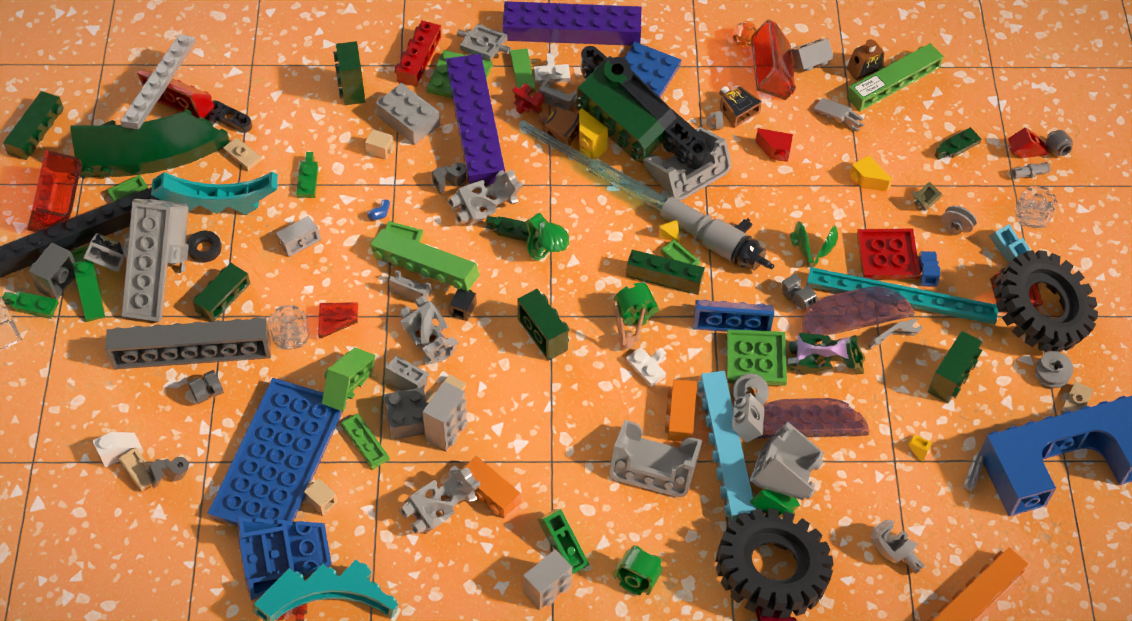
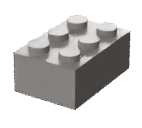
[376,83,440,145]
[423,381,468,452]

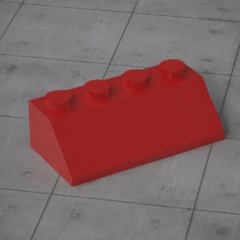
[137,70,215,118]

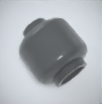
[1045,130,1073,156]

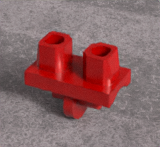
[512,83,545,114]

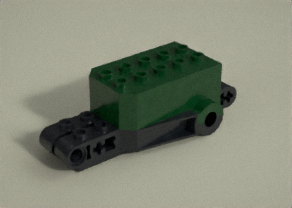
[576,46,707,169]

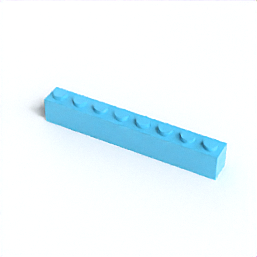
[697,371,755,523]

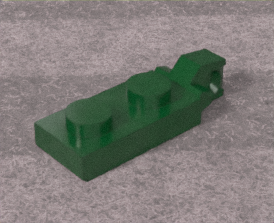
[934,127,982,160]
[485,216,529,242]

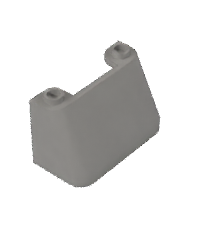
[643,127,732,201]
[609,420,702,497]
[750,422,824,500]

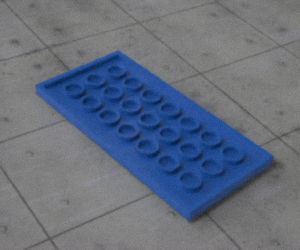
[207,378,347,526]

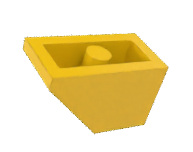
[849,155,892,192]

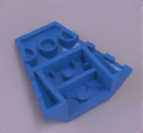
[237,517,332,601]

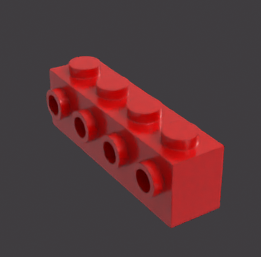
[395,20,442,87]

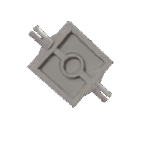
[456,24,511,61]

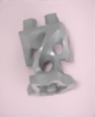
[448,169,522,226]
[400,296,459,365]
[399,466,481,535]

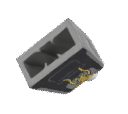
[83,234,125,272]

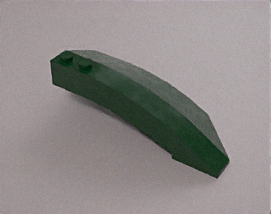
[70,109,230,178]

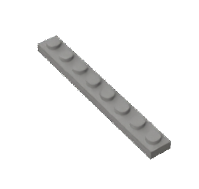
[120,34,196,129]

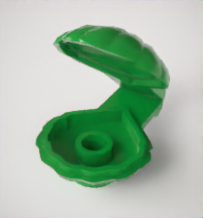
[525,213,570,261]
[790,221,838,267]

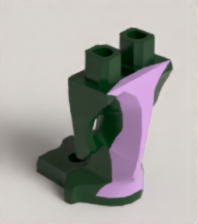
[788,333,865,375]

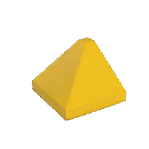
[658,220,680,241]
[908,435,932,461]

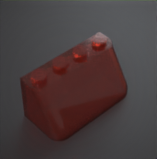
[751,19,796,100]
[27,150,82,232]

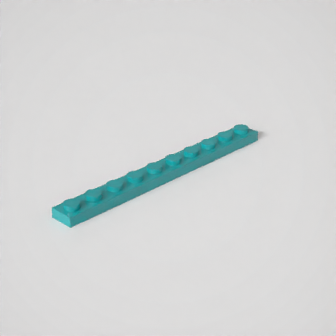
[806,267,998,325]

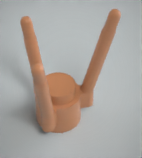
[614,301,645,349]

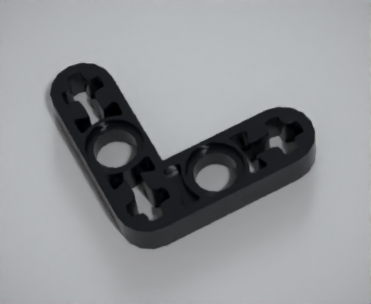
[204,100,252,133]

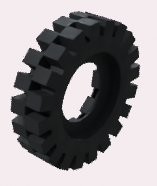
[994,250,1098,352]
[715,508,834,618]

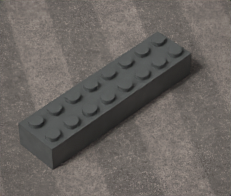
[105,317,271,370]

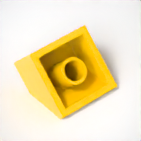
[579,108,608,163]

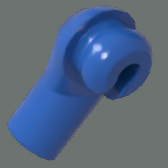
[367,199,390,220]

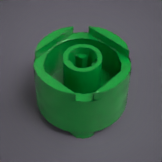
[614,283,659,326]
[613,545,662,596]

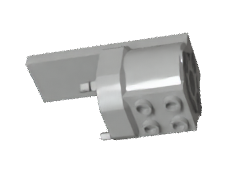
[122,199,189,322]

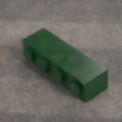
[3,91,64,160]
[626,249,705,295]

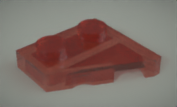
[318,302,359,339]

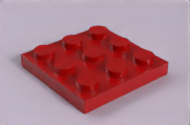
[857,228,921,279]

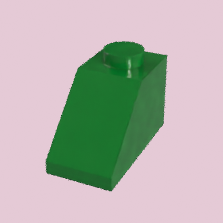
[750,489,800,518]

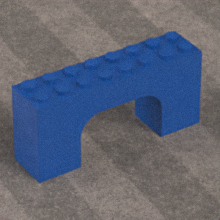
[979,396,1132,517]

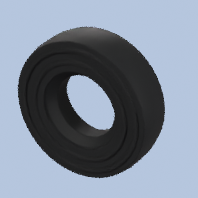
[187,230,222,263]

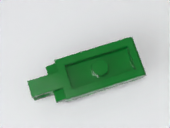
[296,152,319,198]
[2,292,59,319]

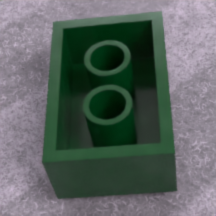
[333,41,366,105]
[517,289,570,361]
[928,330,983,404]

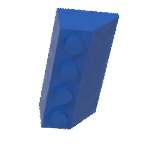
[693,299,774,332]

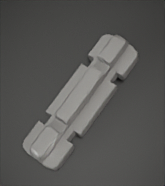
[963,454,985,492]

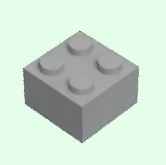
[523,549,572,610]

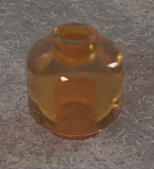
[732,21,758,48]

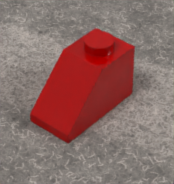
[1007,127,1049,158]
[755,128,793,162]

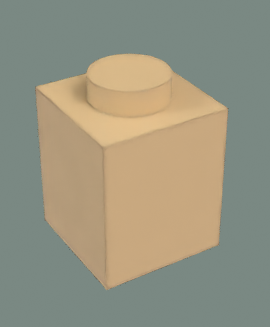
[365,129,395,160]
[304,478,338,516]

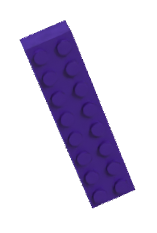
[503,1,642,46]
[446,54,505,186]

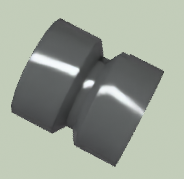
[188,370,224,404]

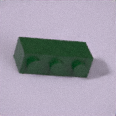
[192,263,251,322]

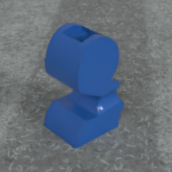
[918,251,940,287]

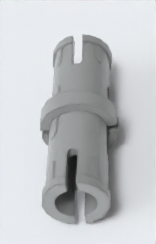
[1012,162,1050,179]

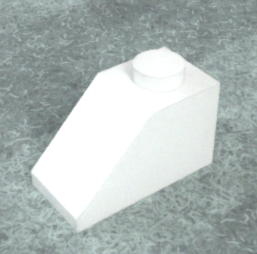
[93,432,143,468]

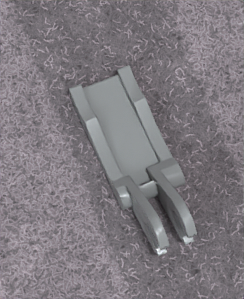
[812,98,865,132]
[868,319,922,350]

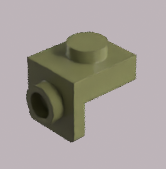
[911,182,943,211]

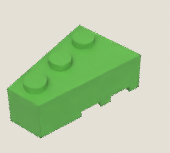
[322,347,376,412]

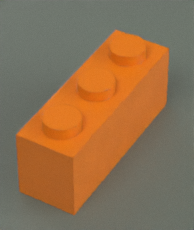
[665,379,697,442]
[462,456,521,518]

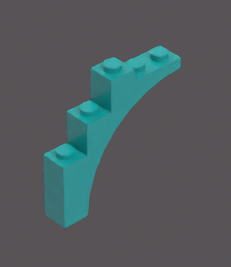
[151,172,278,215]
[254,559,399,621]

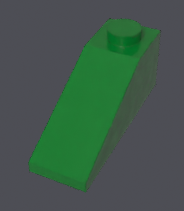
[73,260,106,322]
[537,509,590,574]

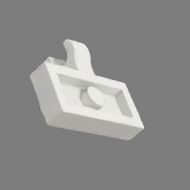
[534,53,570,85]
[626,347,667,387]

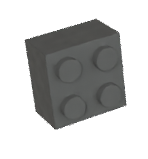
[29,243,75,300]
[384,387,427,440]

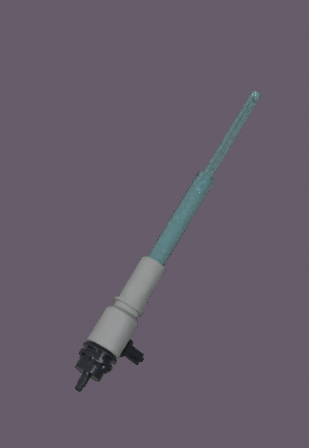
[518,120,774,271]

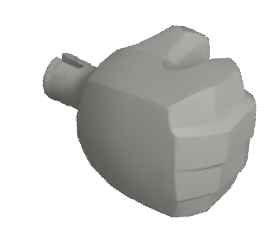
[871,519,926,574]

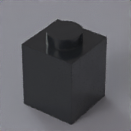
[449,289,477,321]

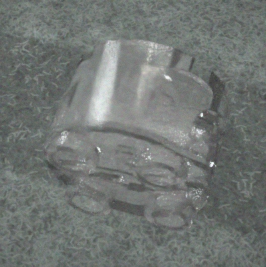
[1015,186,1058,228]
[268,305,310,350]

